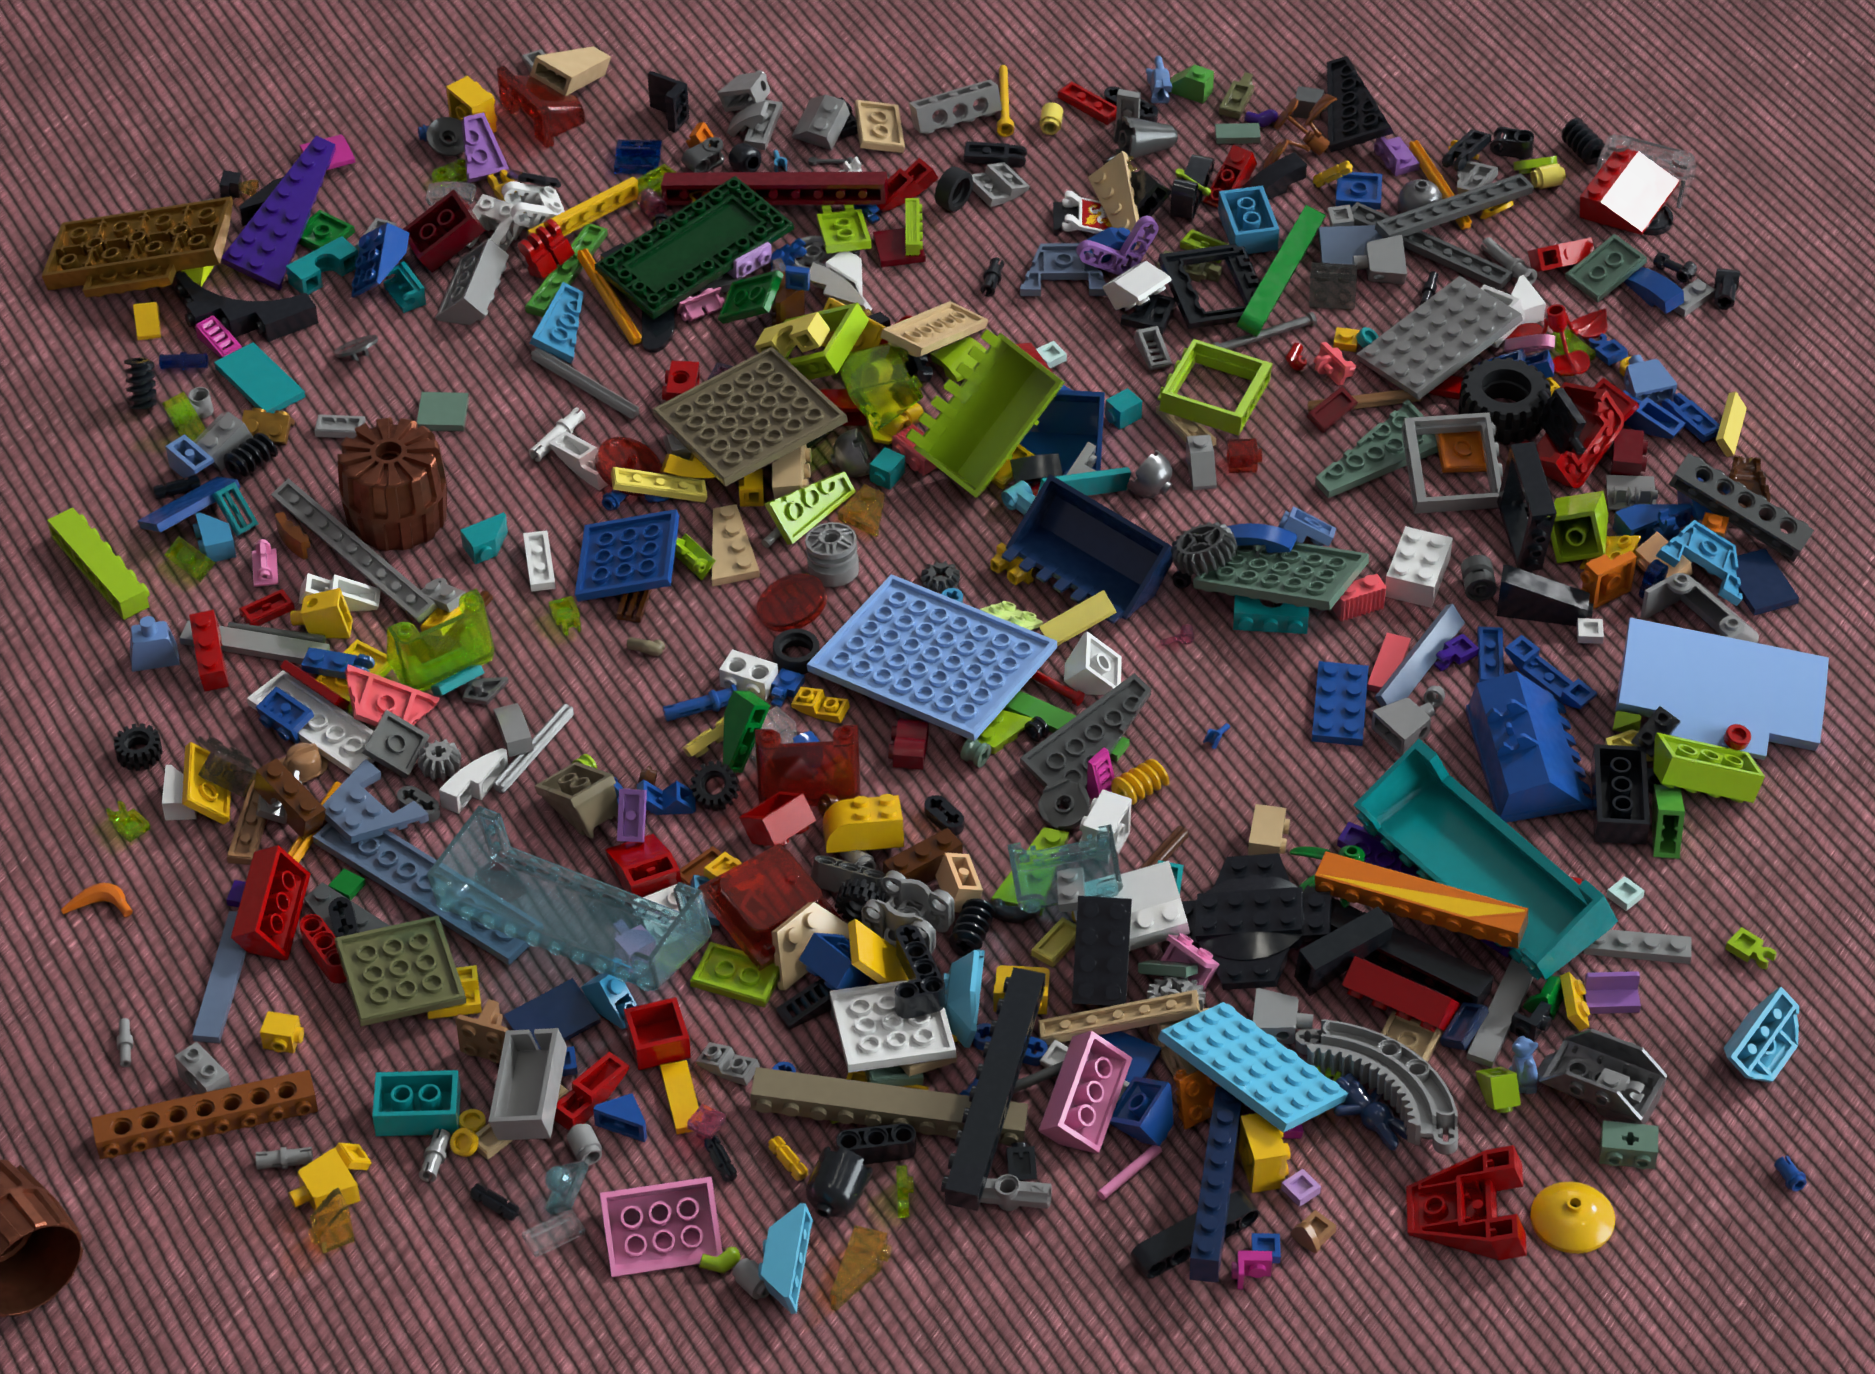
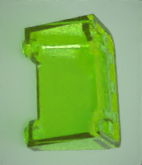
[839,344,923,431]
[387,589,494,692]

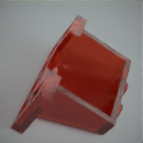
[497,66,585,148]

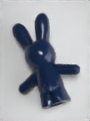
[1333,1073,1408,1150]

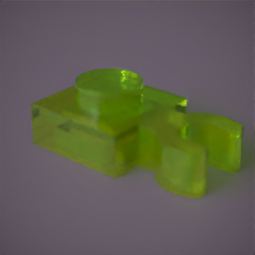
[548,596,581,636]
[106,801,151,842]
[896,1165,914,1218]

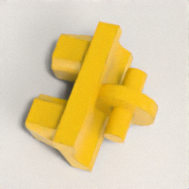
[990,542,1034,586]

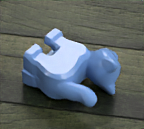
[1146,56,1172,104]
[1509,1036,1538,1094]

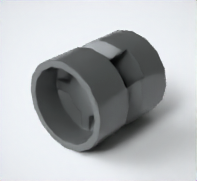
[1461,555,1497,601]

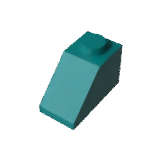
[460,512,508,565]

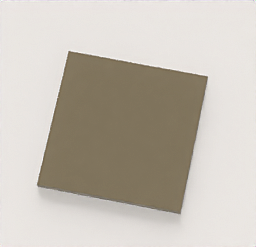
[652,347,848,486]

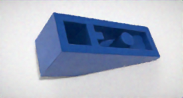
[1613,504,1693,544]

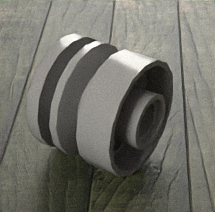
[805,522,860,587]

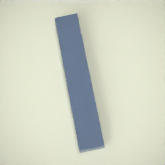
[1375,604,1465,707]
[192,911,246,1043]

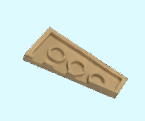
[1088,151,1139,232]
[712,504,760,587]

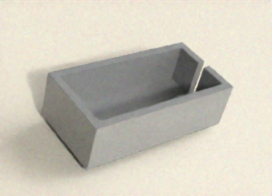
[489,1028,567,1140]

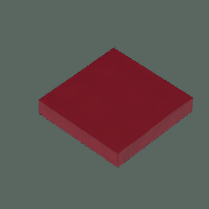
[873,228,926,267]

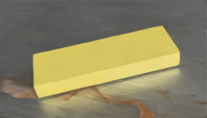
[1716,391,1747,457]
[1039,590,1117,646]

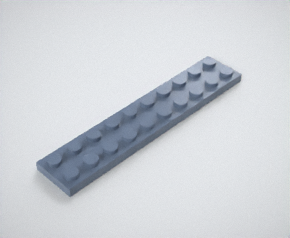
[313,823,544,965]

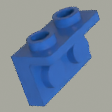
[256,686,314,744]

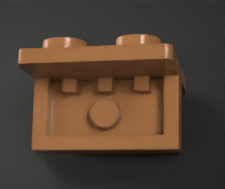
[456,999,508,1063]

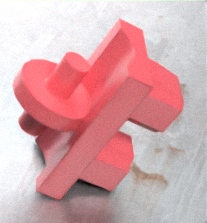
[1313,342,1356,386]

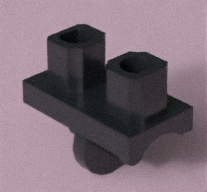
[892,352,933,388]
[1631,706,1681,758]

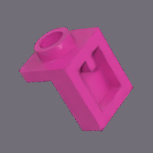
[1231,1251,1272,1289]

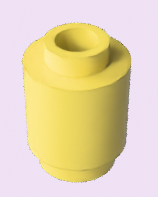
[1039,103,1063,135]
[1531,163,1566,189]

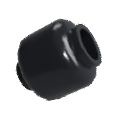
[729,143,761,172]

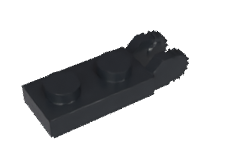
[1441,129,1492,171]
[964,142,1027,168]

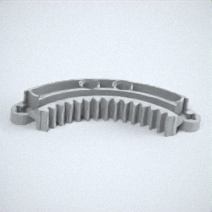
[1295,1019,1458,1155]

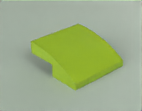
[930,336,987,382]

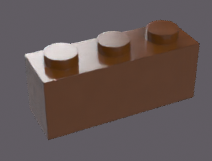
[883,828,963,886]

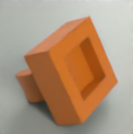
[685,122,714,148]

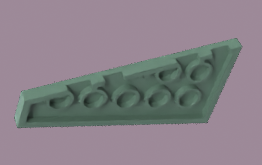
[1315,399,1438,498]

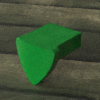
[1523,976,1564,1020]

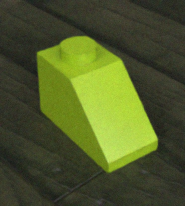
[1475,1067,1521,1113]

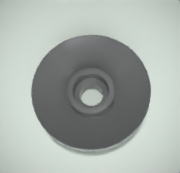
[426,117,464,156]

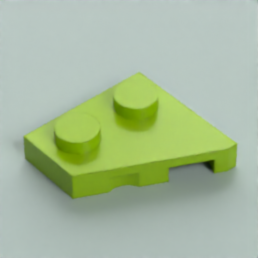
[977,710,1032,754]

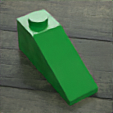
[723,691,771,773]

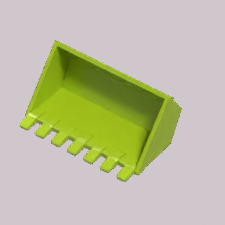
[906,329,1065,498]

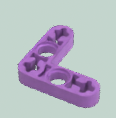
[1076,216,1159,275]

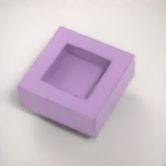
[1281,1169,1321,1207]

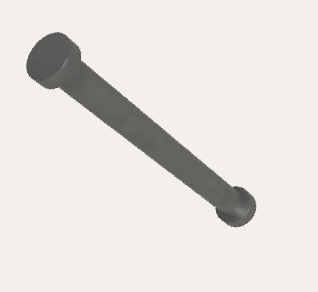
[1212,312,1317,350]

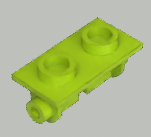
[675,533,716,580]

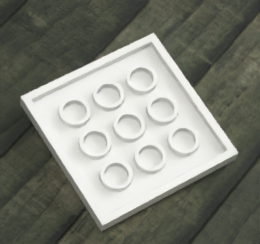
[830,980,956,1073]

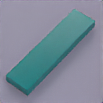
[1038,467,1132,496]

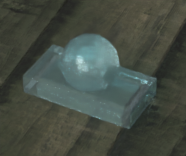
[544,1160,589,1215]

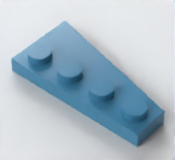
[530,282,584,364]

